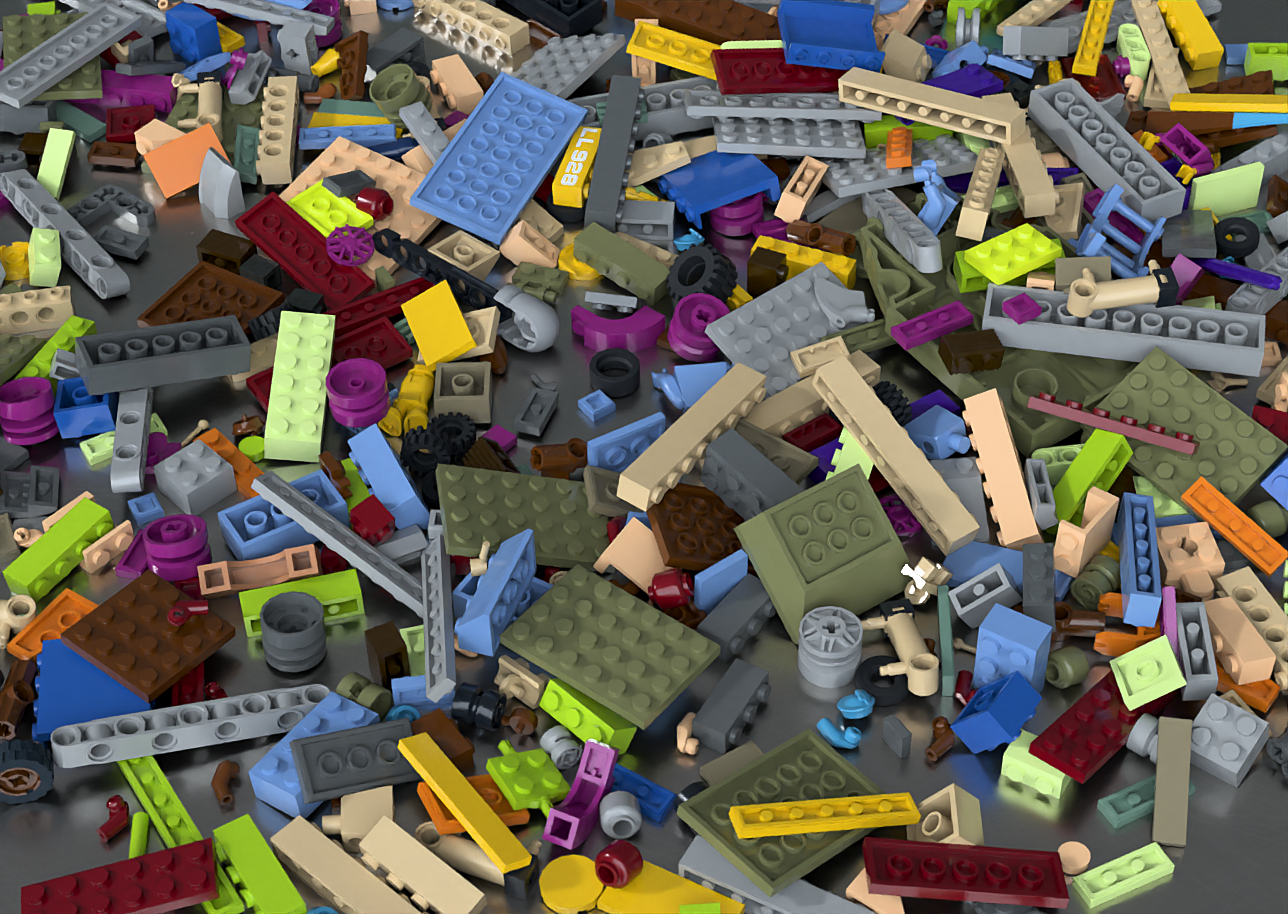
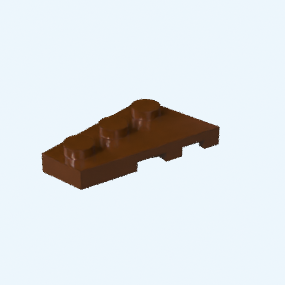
[334,30,369,101]

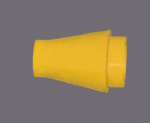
[310,47,340,78]

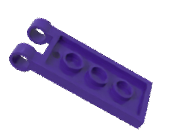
[895,63,1003,125]

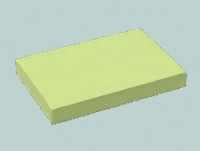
[1188,162,1265,217]

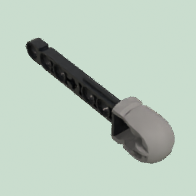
[372,228,560,352]

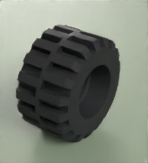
[666,243,738,304]

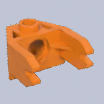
[1094,592,1161,657]

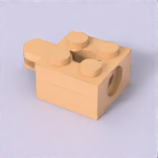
[1156,522,1225,602]

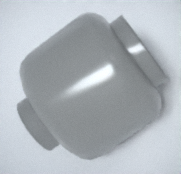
[599,791,642,839]

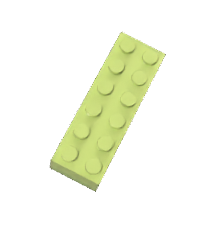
[264,311,336,463]

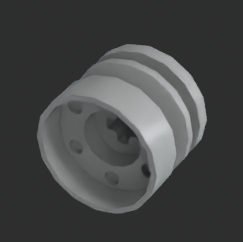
[798,606,863,688]

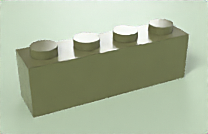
[573,222,670,306]

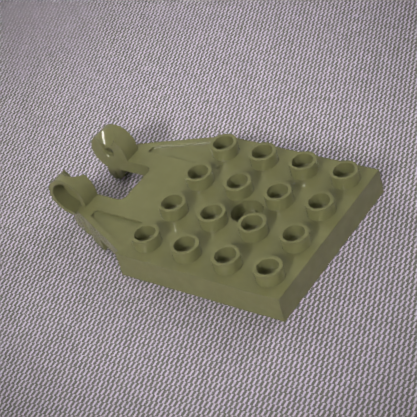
[845,193,1187,459]

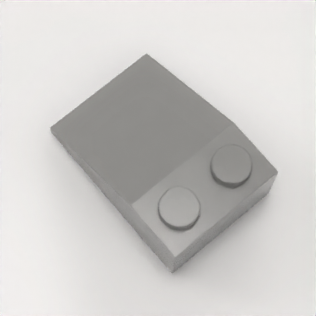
[928,457,990,546]

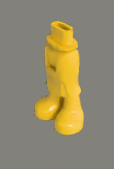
[378,364,435,437]

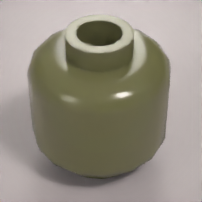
[1246,500,1288,538]
[1045,645,1089,689]

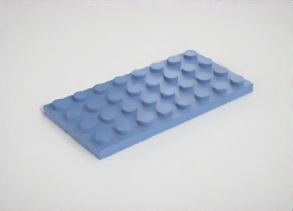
[410,72,588,246]

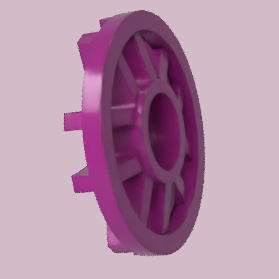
[326,224,375,266]
[879,495,923,537]

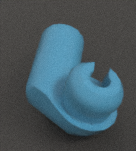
[817,717,862,749]

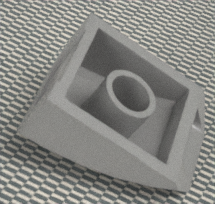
[199,147,245,219]

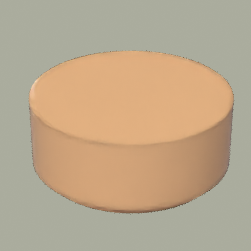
[1058,841,1091,875]

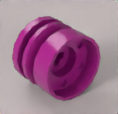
[0,377,59,445]

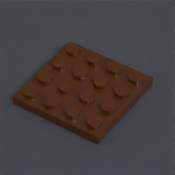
[1189,70,1278,148]
[137,261,285,337]
[646,483,760,579]
[61,570,236,704]

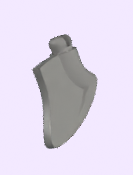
[814,277,875,328]

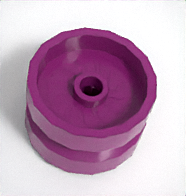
[302,0,343,47]
[709,191,764,236]
[667,293,730,362]
[326,358,391,428]
[142,514,213,581]

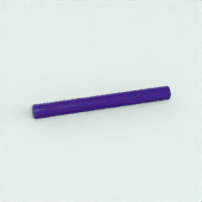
[1187,258,1282,291]

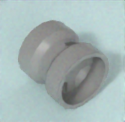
[540,725,582,770]

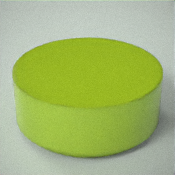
[239,436,264,462]

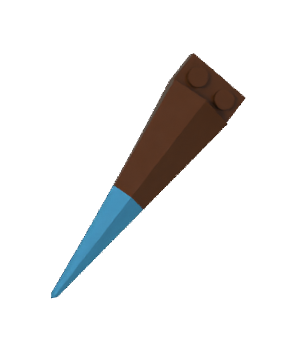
[1124,108,1288,136]

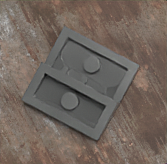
[0,465,59,518]

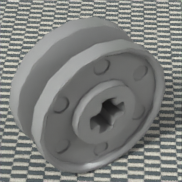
[955,7,980,49]

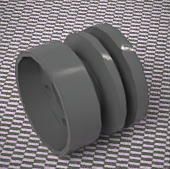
[260,591,327,672]

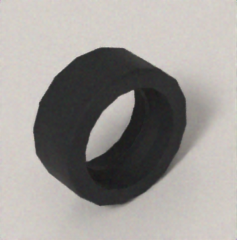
[589,348,640,397]

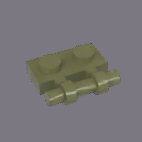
[506,262,569,303]

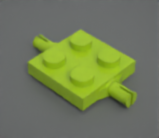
[486,740,571,819]

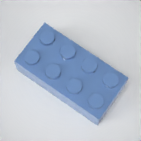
[217,469,350,561]
[248,691,380,819]

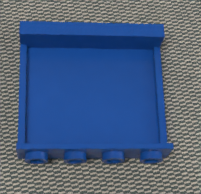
[777,0,885,73]
[658,150,781,229]
[32,639,156,749]

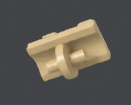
[901,557,953,605]
[494,654,550,709]

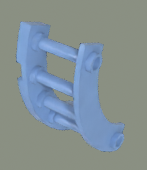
[1075,184,1167,279]

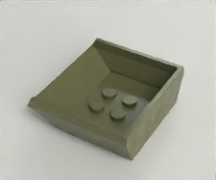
[734,464,914,645]

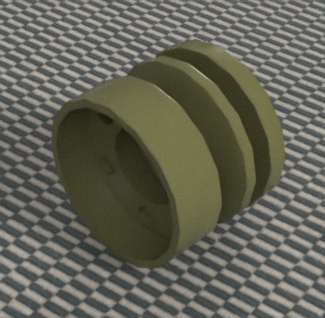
[369,63,433,129]

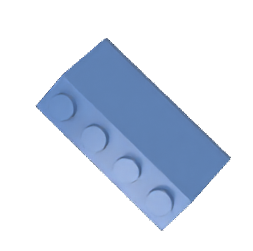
[347,423,430,529]
[454,529,537,657]

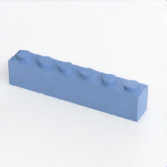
[1117,492,1162,627]

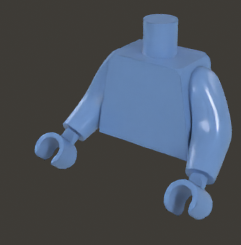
[914,159,962,236]
[651,362,733,413]

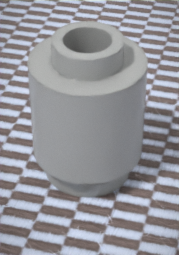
[643,132,673,149]

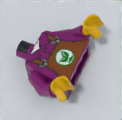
[1138,123,1215,185]

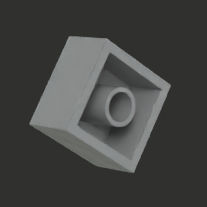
[153,439,237,516]
[1190,693,1269,788]

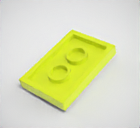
[286,179,374,239]
[964,223,1062,286]

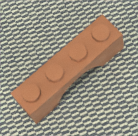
[197,544,323,600]

